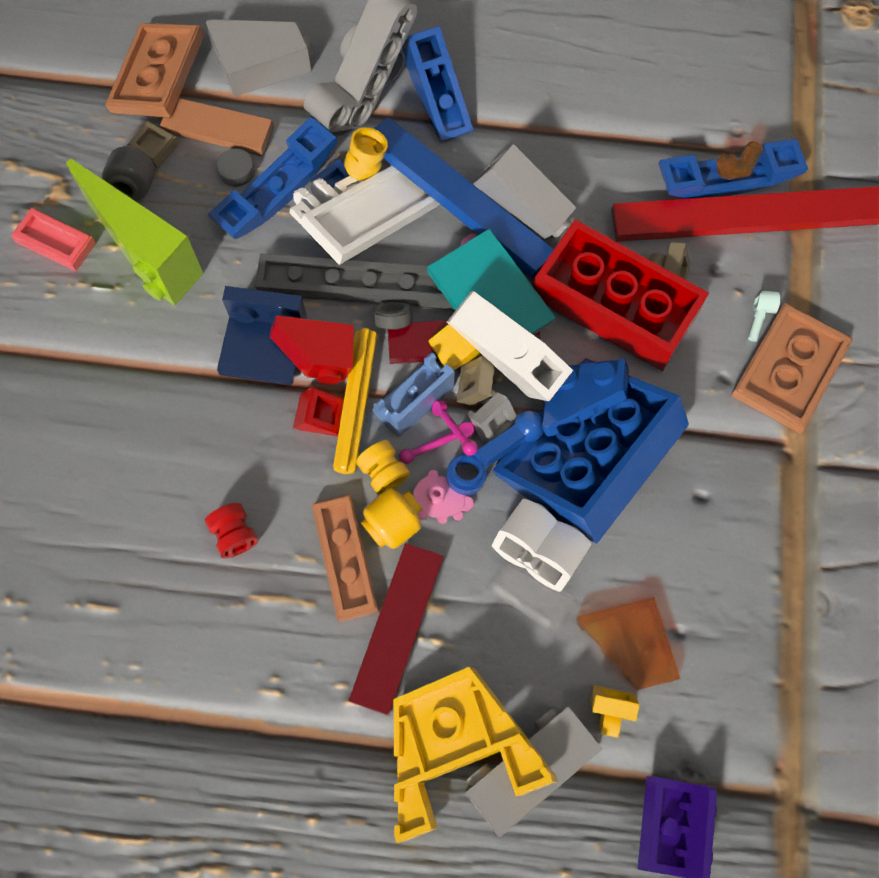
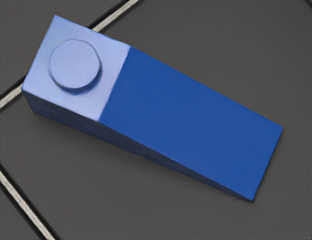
[401,26,474,142]

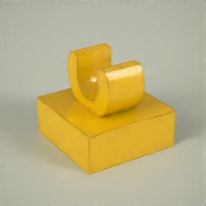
[590,685,640,738]

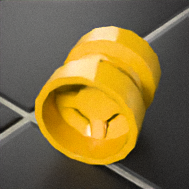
[344,127,388,181]
[356,440,411,496]

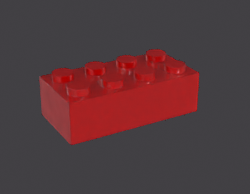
[534,220,709,372]

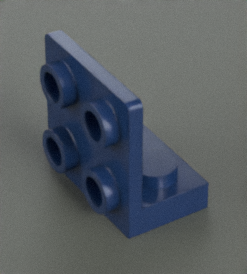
[217,286,307,385]

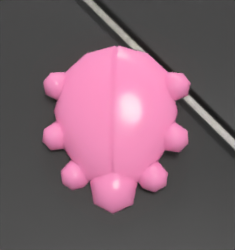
[413,470,474,524]

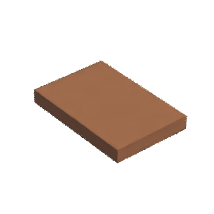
[105,23,205,118]
[731,303,853,434]

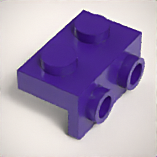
[637,776,717,878]

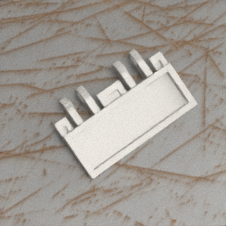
[289,159,440,265]

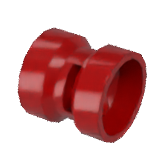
[204,503,259,559]

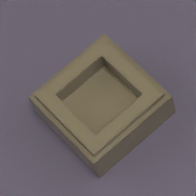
[126,121,179,169]

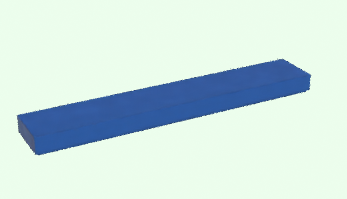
[373,117,554,278]

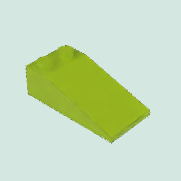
[65,158,203,306]

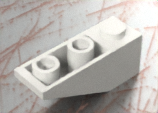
[447,291,573,401]

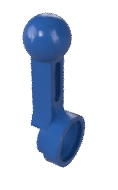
[446,411,544,495]

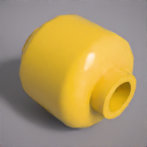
[361,488,423,549]

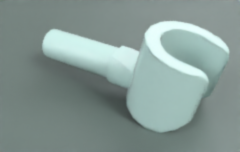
[748,291,780,342]

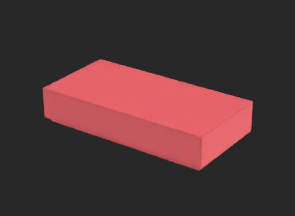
[11,207,96,271]

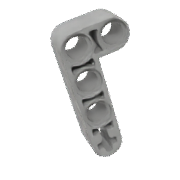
[304,0,417,132]

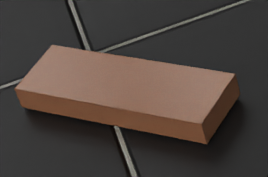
[160,98,274,156]
[312,494,379,623]

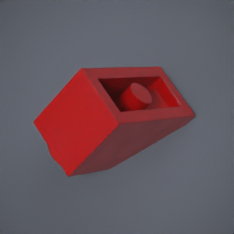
[270,315,354,384]

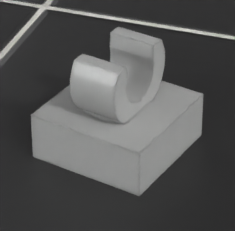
[467,392,517,444]

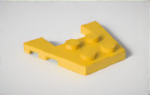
[393,667,558,843]

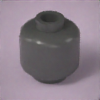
[102,146,155,201]

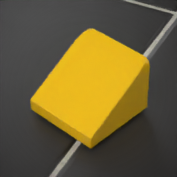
[429,324,481,370]

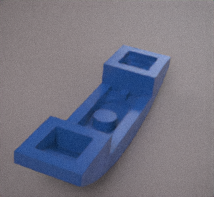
[208,117,337,239]
[659,138,808,198]

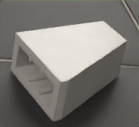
[205,19,314,97]
[472,144,576,240]

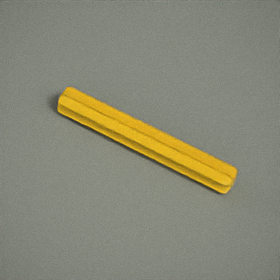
[333,328,377,475]

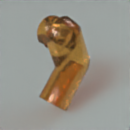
[716,141,763,180]

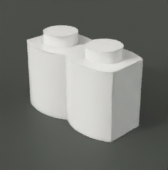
[491,499,592,592]

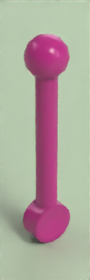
[432,401,478,456]
[399,422,475,464]

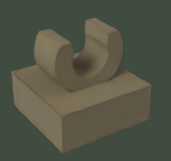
[649,242,690,280]
[457,356,504,406]

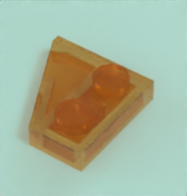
[576,597,681,691]

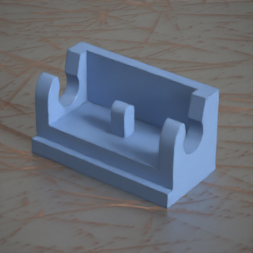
[372,352,455,438]

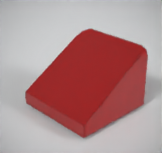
[293,387,344,436]

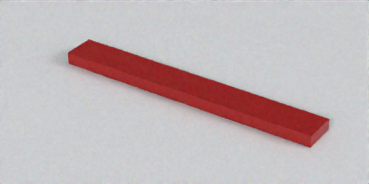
[611,186,879,242]

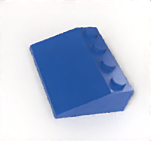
[492,358,689,544]

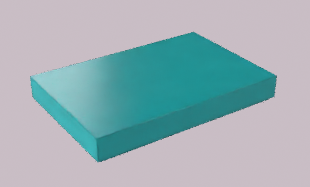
[427,229,556,335]

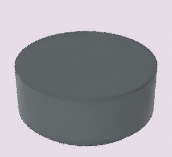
[217,149,255,186]
[374,301,412,329]

